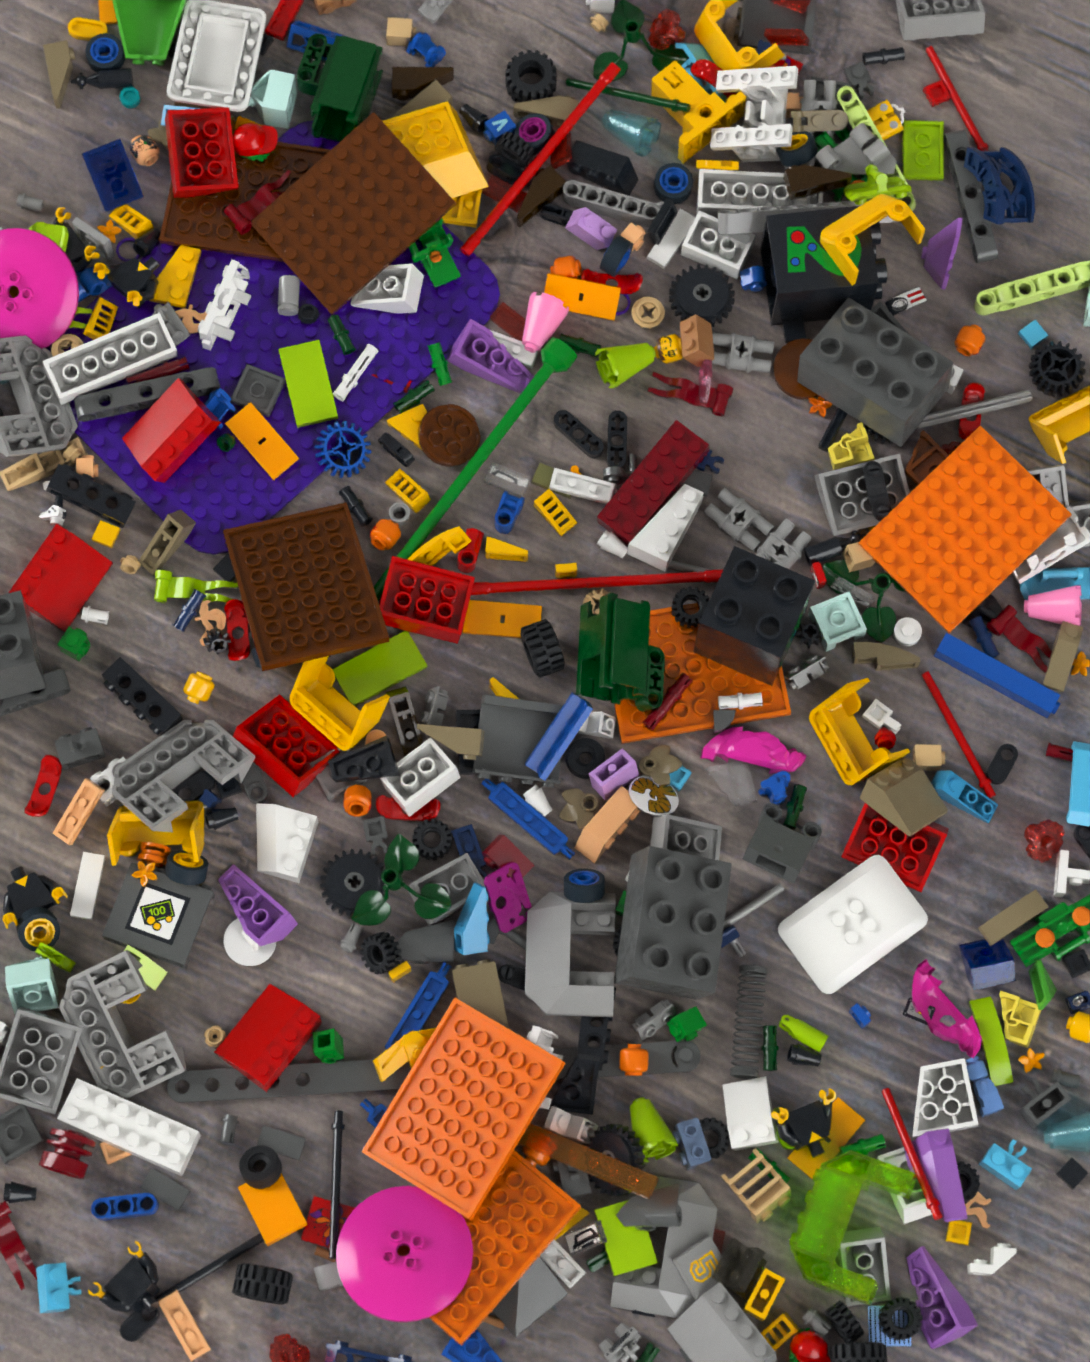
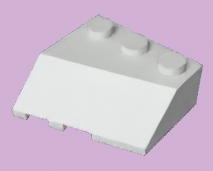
[256,803,319,883]
[912,1058,979,1137]

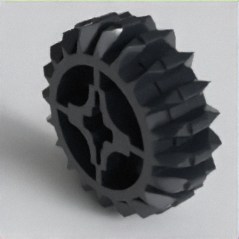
[1028,341,1086,397]

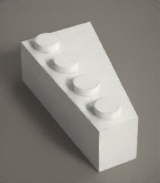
[627,484,704,572]

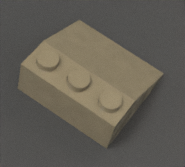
[860,756,948,837]

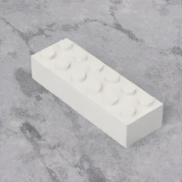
[697,169,823,218]
[43,313,177,405]
[57,1078,201,1176]

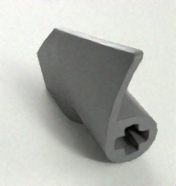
[397,920,455,964]
[616,1183,682,1231]

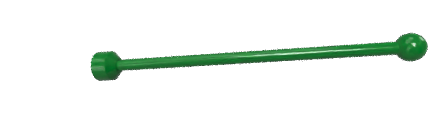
[373,337,577,603]

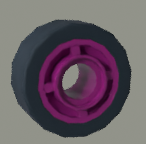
[514,113,555,155]

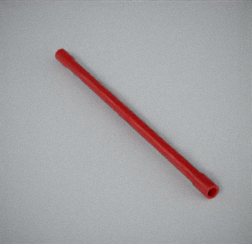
[460,62,620,257]
[471,569,723,595]

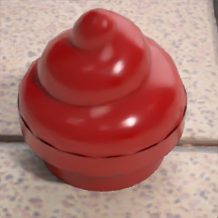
[874,727,896,749]

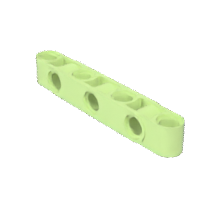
[837,86,916,211]
[974,260,1090,315]

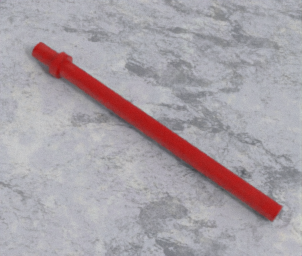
[925,46,989,151]
[921,671,996,798]
[881,1088,943,1220]

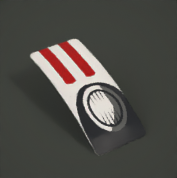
[885,287,926,316]

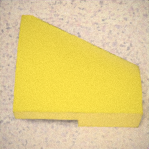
[828,422,875,470]
[999,991,1041,1049]

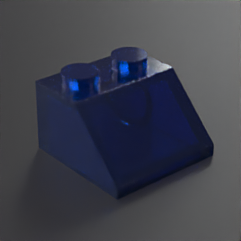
[959,939,1016,991]

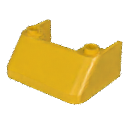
[694,0,785,70]
[820,194,925,286]
[1028,385,1090,464]
[290,656,390,751]
[809,678,910,785]
[107,801,204,866]

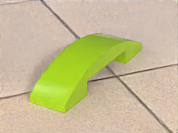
[969,996,1013,1087]

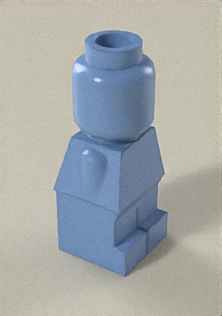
[966,1056,1004,1117]

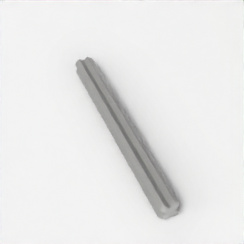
[917,390,1032,429]

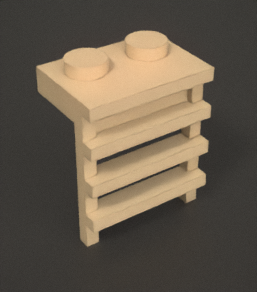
[721,1148,791,1223]

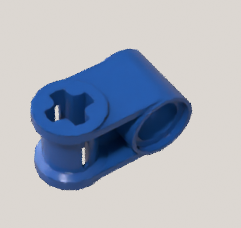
[495,490,525,534]

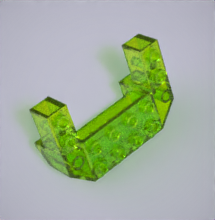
[789,1150,917,1306]

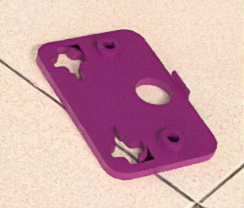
[484,862,532,933]

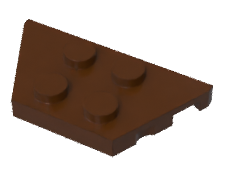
[905,430,949,485]

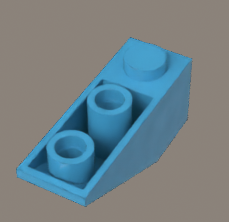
[931,770,998,823]
[454,883,490,955]

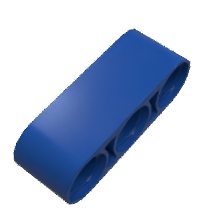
[91,1193,159,1221]

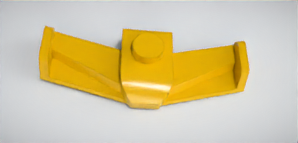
[373,1028,436,1082]

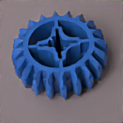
[314,421,372,478]

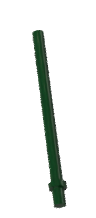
[566,78,690,112]

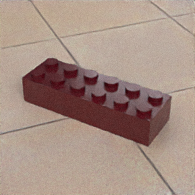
[597,420,709,546]

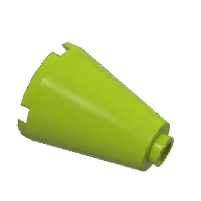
[595,343,656,389]
[629,1097,678,1163]

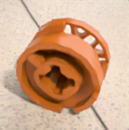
[137,842,171,867]

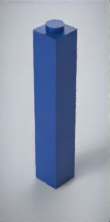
[934,632,1061,718]

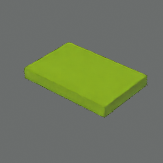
[902,120,944,181]
[594,1200,658,1276]

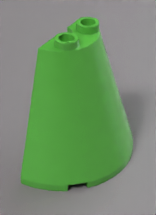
[112,0,187,66]

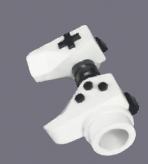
[39,481,70,527]

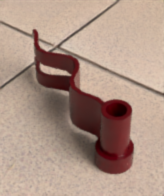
[224,170,291,235]
[647,372,734,417]
[986,605,1052,673]
[0,1201,37,1290]

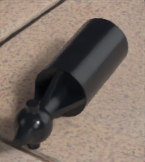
[71,68,133,89]
[804,531,866,566]

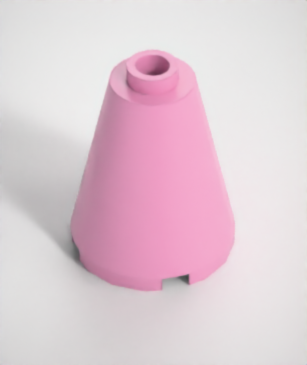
[522,292,569,353]
[1024,585,1082,626]

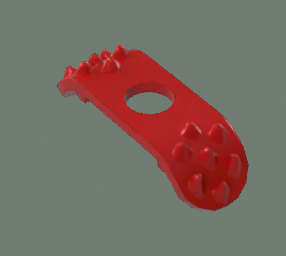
[691,59,738,99]
[581,269,643,294]
[958,382,985,440]
[224,599,250,661]
[24,755,62,817]
[376,795,440,821]

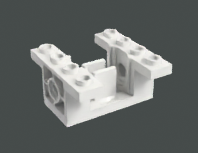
[710,66,798,162]

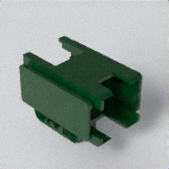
[297,33,383,142]
[576,593,665,712]

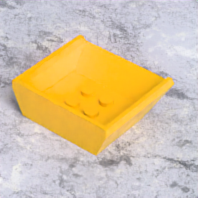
[382,101,489,198]

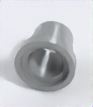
[389,502,410,526]

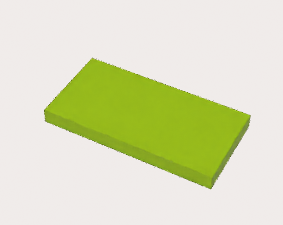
[279,340,338,428]
[332,631,428,706]

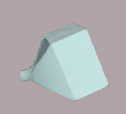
[248,70,298,129]
[5,956,59,1015]

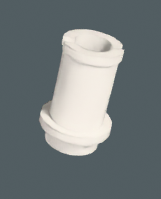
[81,606,109,625]

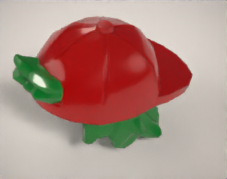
[232,123,278,161]
[789,1328,831,1362]

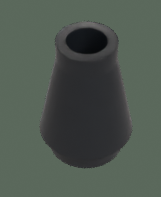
[459,104,489,132]
[133,228,161,257]
[205,807,238,830]
[787,1043,822,1067]
[3,1181,37,1204]

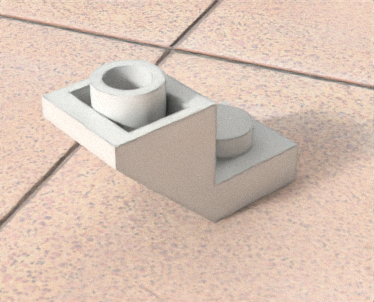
[578,711,616,738]
[544,1106,598,1145]
[967,1243,1017,1276]

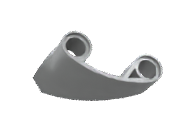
[815,123,897,175]

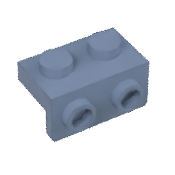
[672,1118,711,1170]

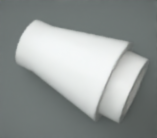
[597,530,628,558]
[523,784,553,816]

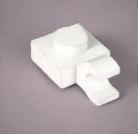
[862,699,901,735]

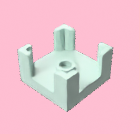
[808,592,867,652]

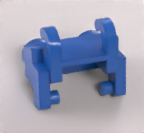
[406,32,446,67]
[204,388,236,429]
[758,771,791,805]

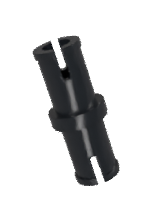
[862,47,905,66]
[339,486,373,527]

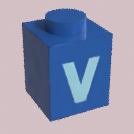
[483,110,516,145]

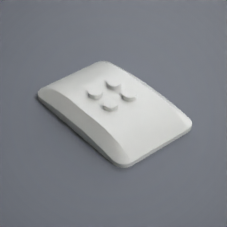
[167,0,266,112]
[778,855,928,994]

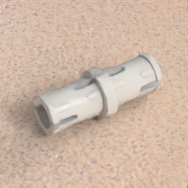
[718,692,763,710]

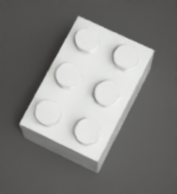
[681,210,756,279]
[380,737,461,817]

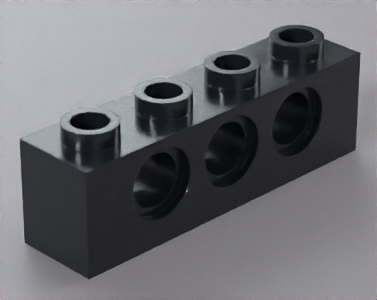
[46,464,136,528]
[102,657,183,735]
[577,987,616,1070]

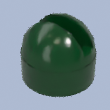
[217,433,236,452]

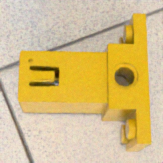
[651,61,746,164]

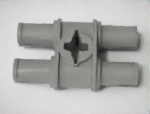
[800,80,838,140]
[708,332,774,373]
[704,488,775,552]
[756,518,812,569]

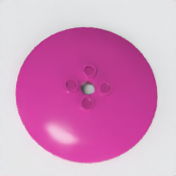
[0,228,79,349]
[336,1186,473,1322]

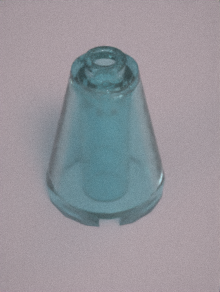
[602,109,661,157]
[1043,1111,1090,1153]

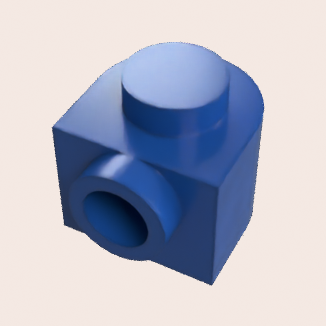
[740,266,767,292]

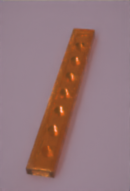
[518,1123,659,1200]

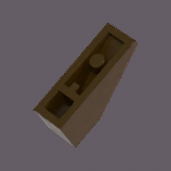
[392,67,454,100]
[517,165,566,228]
[783,165,852,201]
[385,686,423,756]

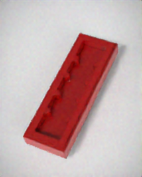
[265,0,304,41]

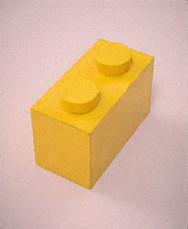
[743,1268,785,1322]

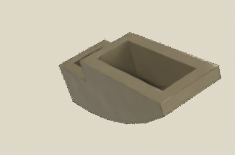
[851,642,920,671]
[978,889,1048,946]

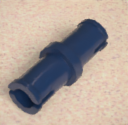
[173,589,206,632]
[969,616,1000,658]

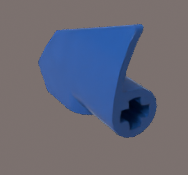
[76,266,112,303]

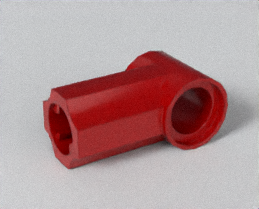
[457,528,484,573]

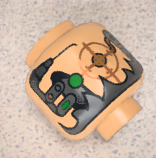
[129,135,160,166]

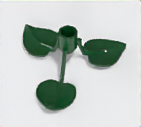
[593,0,688,82]
[823,560,906,642]
[351,834,451,926]

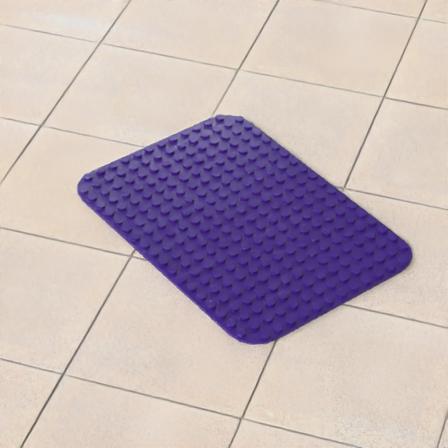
[46,120,500,555]

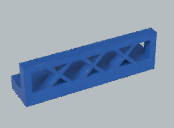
[286,20,347,58]
[525,692,593,781]

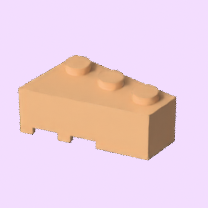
[574,786,641,864]

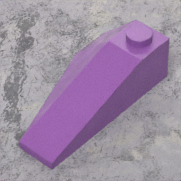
[921,218,963,290]
[447,319,534,394]
[218,864,298,946]
[904,1128,967,1222]
[906,1246,978,1349]

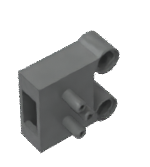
[743,803,822,884]

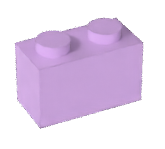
[565,207,617,250]
[589,748,639,801]

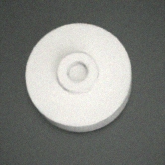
[893,617,922,646]

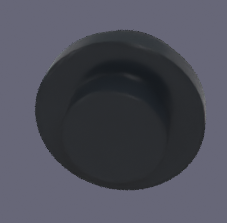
[298,304,319,324]

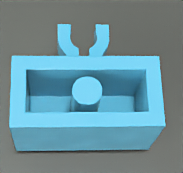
[978,1139,1032,1190]
[36,1263,82,1314]

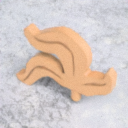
[175,304,207,334]
[194,600,226,646]
[965,1192,991,1229]

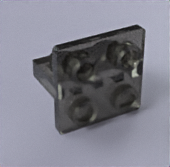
[712,1238,767,1300]

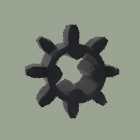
[796,620,822,649]
[203,626,231,654]

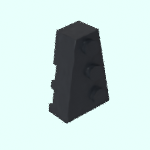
[565,140,639,196]

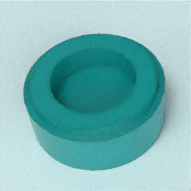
[119,87,141,108]

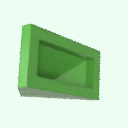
[1028,960,1057,1010]

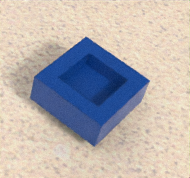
[848,1003,871,1029]

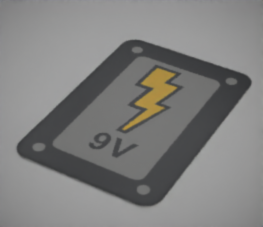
[903,998,935,1025]

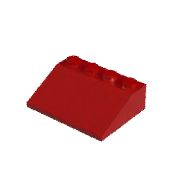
[165,107,239,198]
[122,378,221,483]
[9,524,113,632]
[379,556,475,644]
[233,694,342,798]
[841,803,949,892]
[214,984,322,1092]

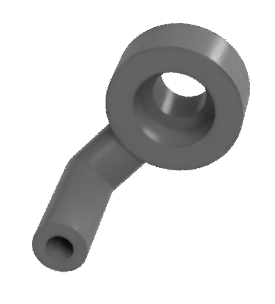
[603,454,637,484]

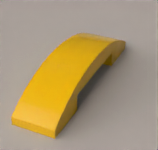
[407,526,471,566]

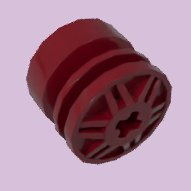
[39,1128,96,1180]

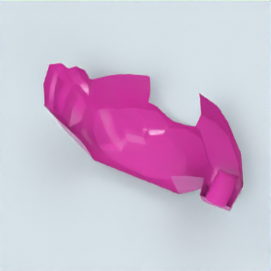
[701,727,807,774]
[911,959,982,1058]

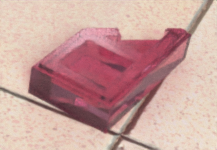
[699,359,712,404]

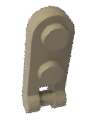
[791,110,848,132]

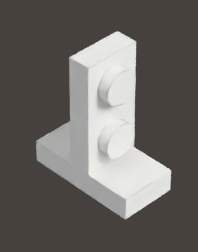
[1053,850,1090,898]

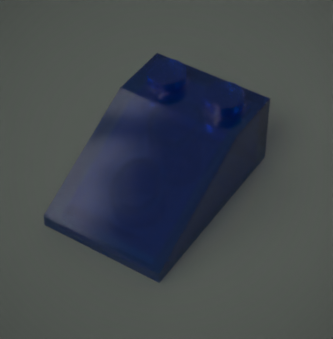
[82,139,144,212]

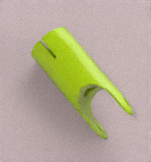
[779,1015,829,1053]

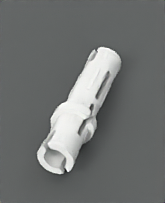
[333,344,378,401]

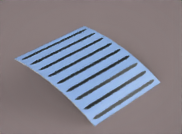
[868,1306,911,1346]

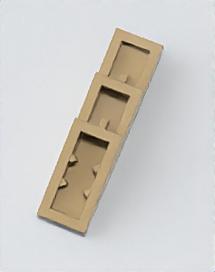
[0,437,88,491]

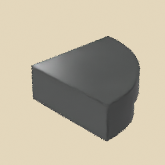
[713,710,735,733]

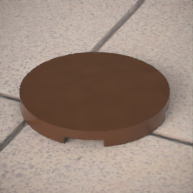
[773,339,819,400]
[418,404,481,467]

